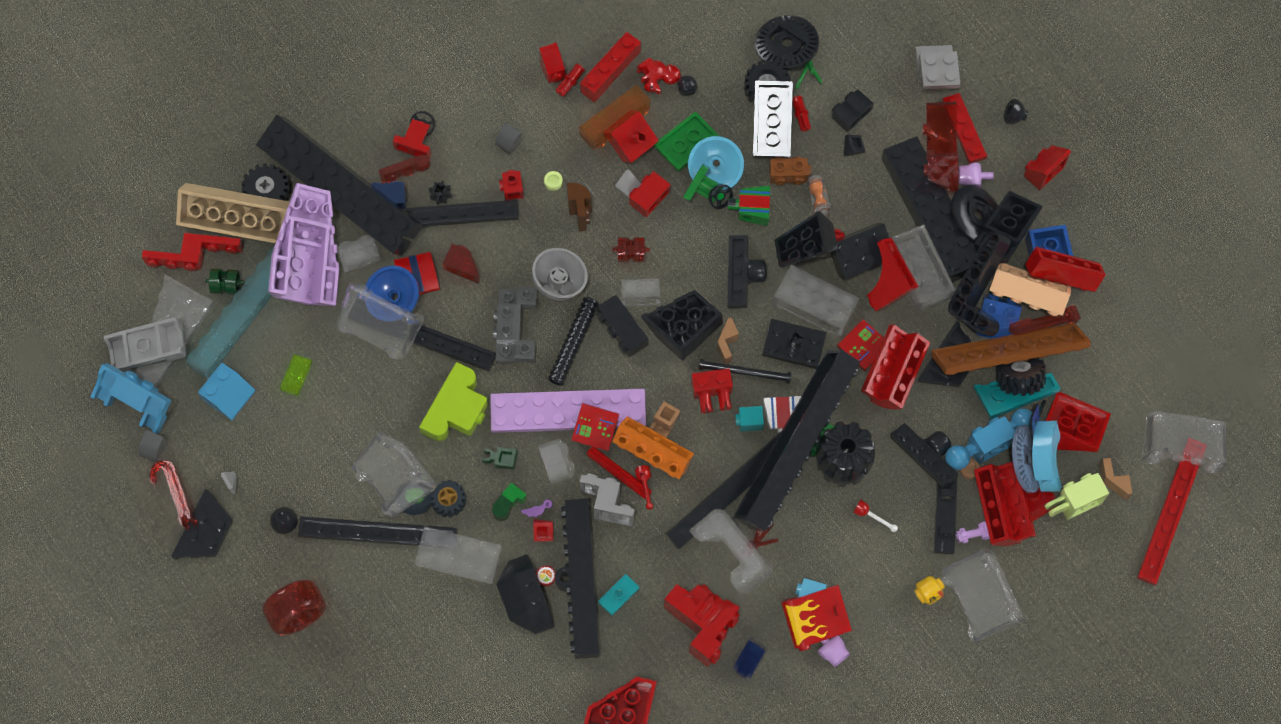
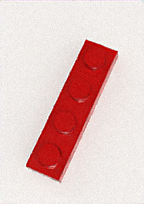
[942,93,987,164]

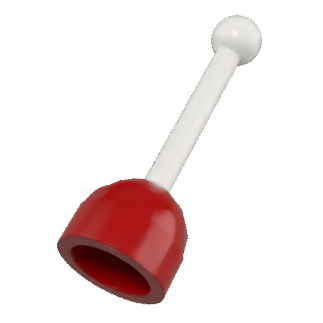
[853,499,898,532]

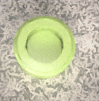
[544,171,563,191]

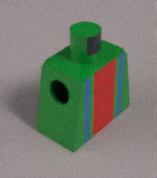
[728,186,770,226]

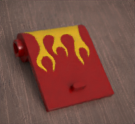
[781,585,852,651]

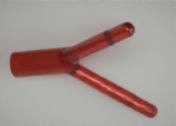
[742,523,779,558]

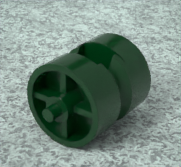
[205,269,244,294]

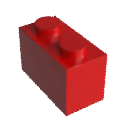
[629,171,671,217]

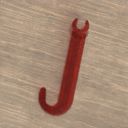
[1009,305,1081,335]
[149,460,197,530]

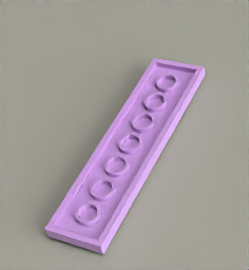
[491,389,646,433]

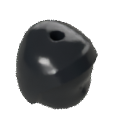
[677,76,697,95]

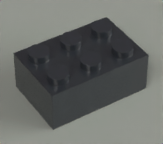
[830,223,889,279]

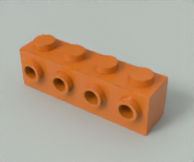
[612,416,695,479]

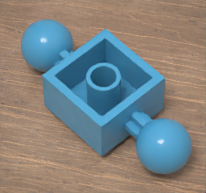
[945,408,1033,470]

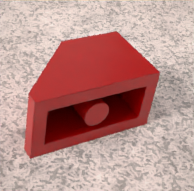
[539,42,565,83]

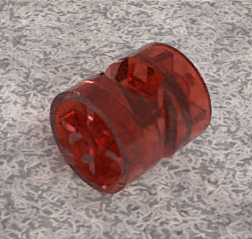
[612,237,650,262]

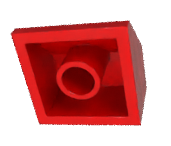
[1024,145,1071,191]

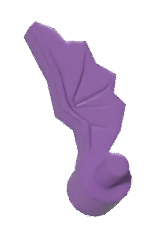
[521,499,553,517]

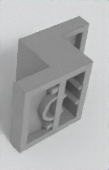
[915,45,960,89]
[580,474,634,527]

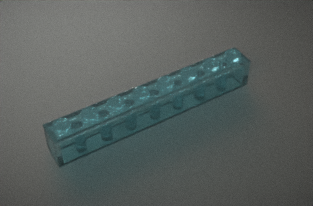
[186,246,275,379]

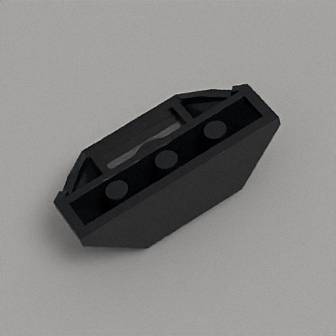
[496,554,554,634]

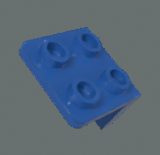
[976,293,1022,339]

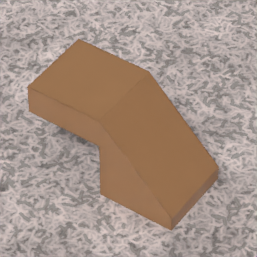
[717,317,739,364]
[650,401,681,438]
[1099,458,1133,499]

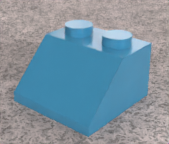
[198,363,256,420]

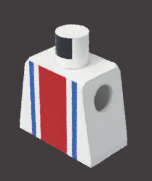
[763,396,801,433]

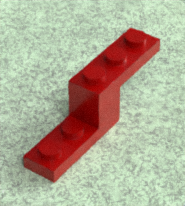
[142,233,243,271]

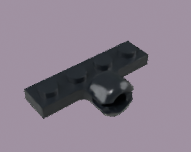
[727,235,767,309]
[890,423,958,489]

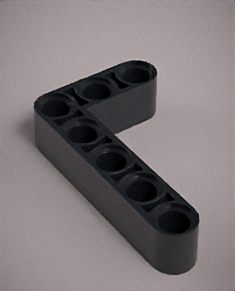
[948,231,1010,336]

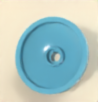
[688,136,744,190]

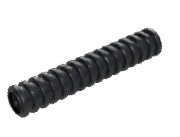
[548,297,599,386]

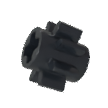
[429,180,452,205]

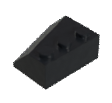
[774,211,838,268]
[641,290,723,361]

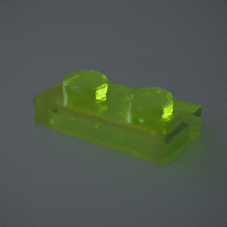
[280,354,313,397]

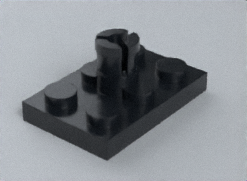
[762,319,827,369]

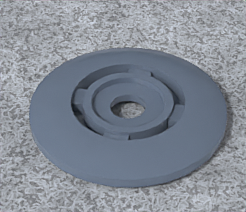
[1012,425,1040,493]

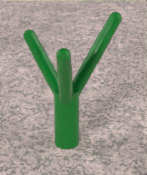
[795,60,822,89]

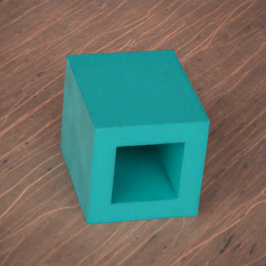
[735,406,764,432]

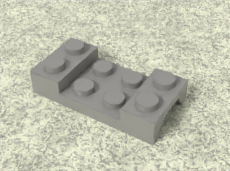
[104,317,187,372]

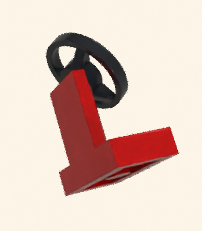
[393,111,436,161]

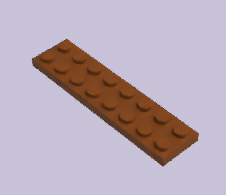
[932,323,1091,375]

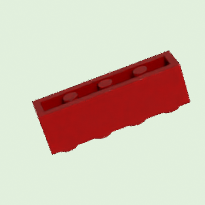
[580,32,641,103]
[1025,247,1106,292]

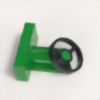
[683,164,733,209]

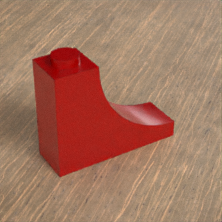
[867,237,919,311]

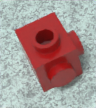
[499,170,524,201]

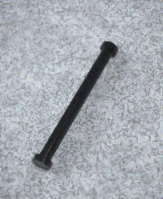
[699,359,791,384]

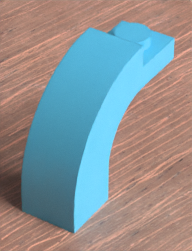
[1032,421,1062,492]

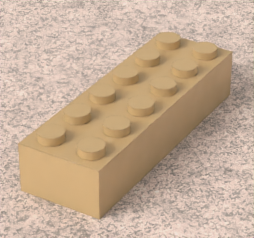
[176,183,289,243]

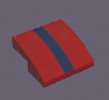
[394,251,440,295]

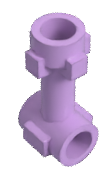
[956,521,990,544]

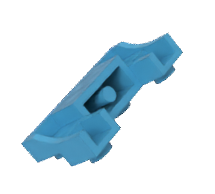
[90,363,172,434]

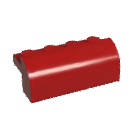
[861,324,931,410]
[974,461,1036,546]

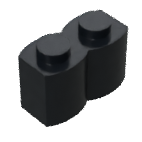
[831,89,874,132]

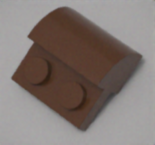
[567,183,592,232]

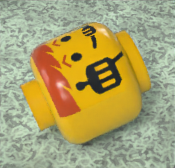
[914,576,945,605]

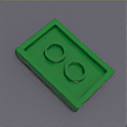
[654,111,719,172]

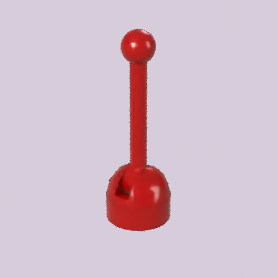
[635,465,653,510]

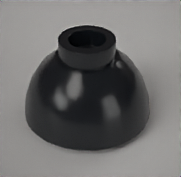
[1004,98,1028,124]
[270,507,298,534]

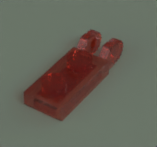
[379,155,430,184]

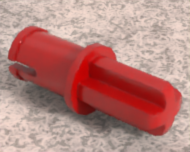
[556,64,585,97]
[792,96,811,132]

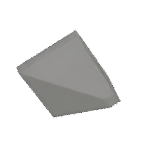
[615,169,641,198]
[221,472,237,495]

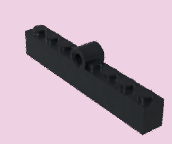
[555,498,599,659]

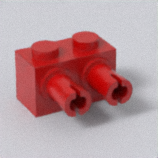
[691,368,733,414]

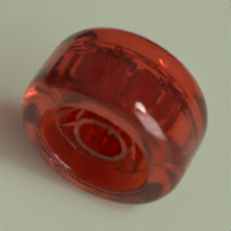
[262,579,327,636]

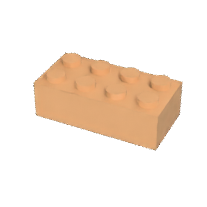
[990,263,1071,316]

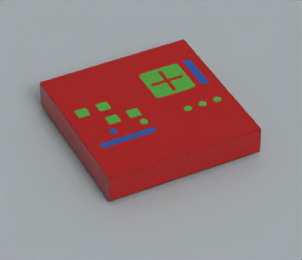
[837,319,884,372]
[571,403,619,451]

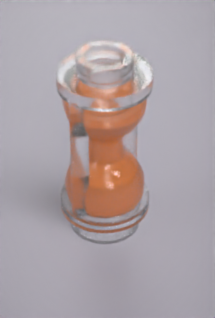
[807,175,832,217]

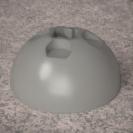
[532,248,588,301]

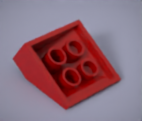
[1045,392,1111,452]

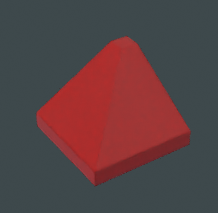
[533,519,553,542]

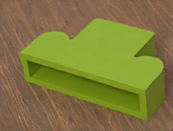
[419,362,488,441]

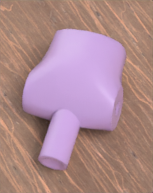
[959,163,993,187]
[818,636,850,667]

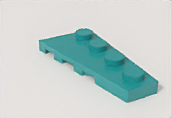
[973,373,1060,420]

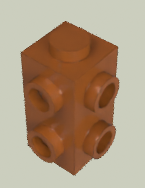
[769,156,811,185]

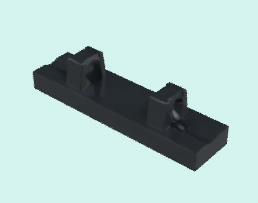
[934,478,957,554]

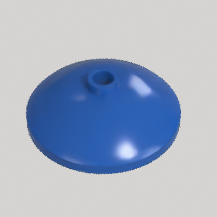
[364,266,419,322]

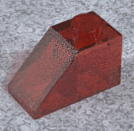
[443,244,480,284]

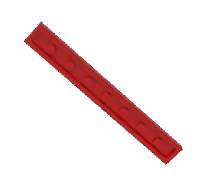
[1137,438,1207,585]

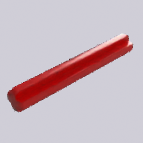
[587,447,652,499]

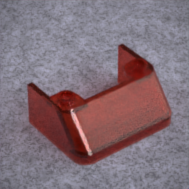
[923,102,958,192]

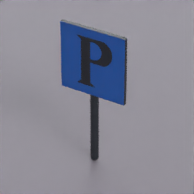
[1030,400,1046,446]

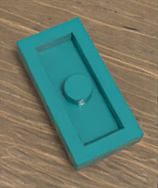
[598,574,640,616]

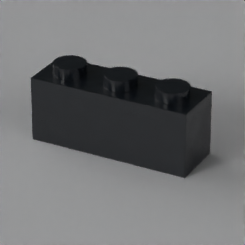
[596,295,648,357]

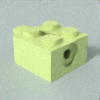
[1045,473,1109,520]

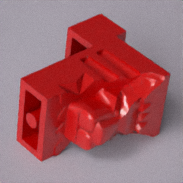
[664,584,740,667]

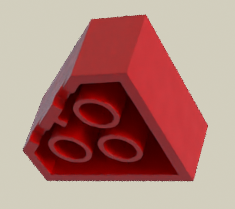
[584,677,657,724]

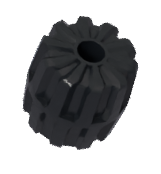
[816,421,875,487]

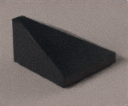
[844,134,866,156]

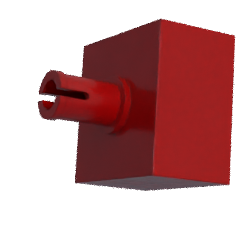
[603,110,659,163]

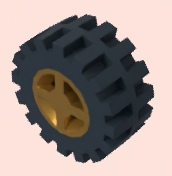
[430,480,466,518]

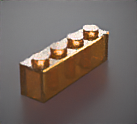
[579,84,651,150]

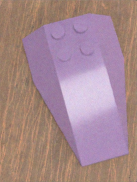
[268,183,339,306]

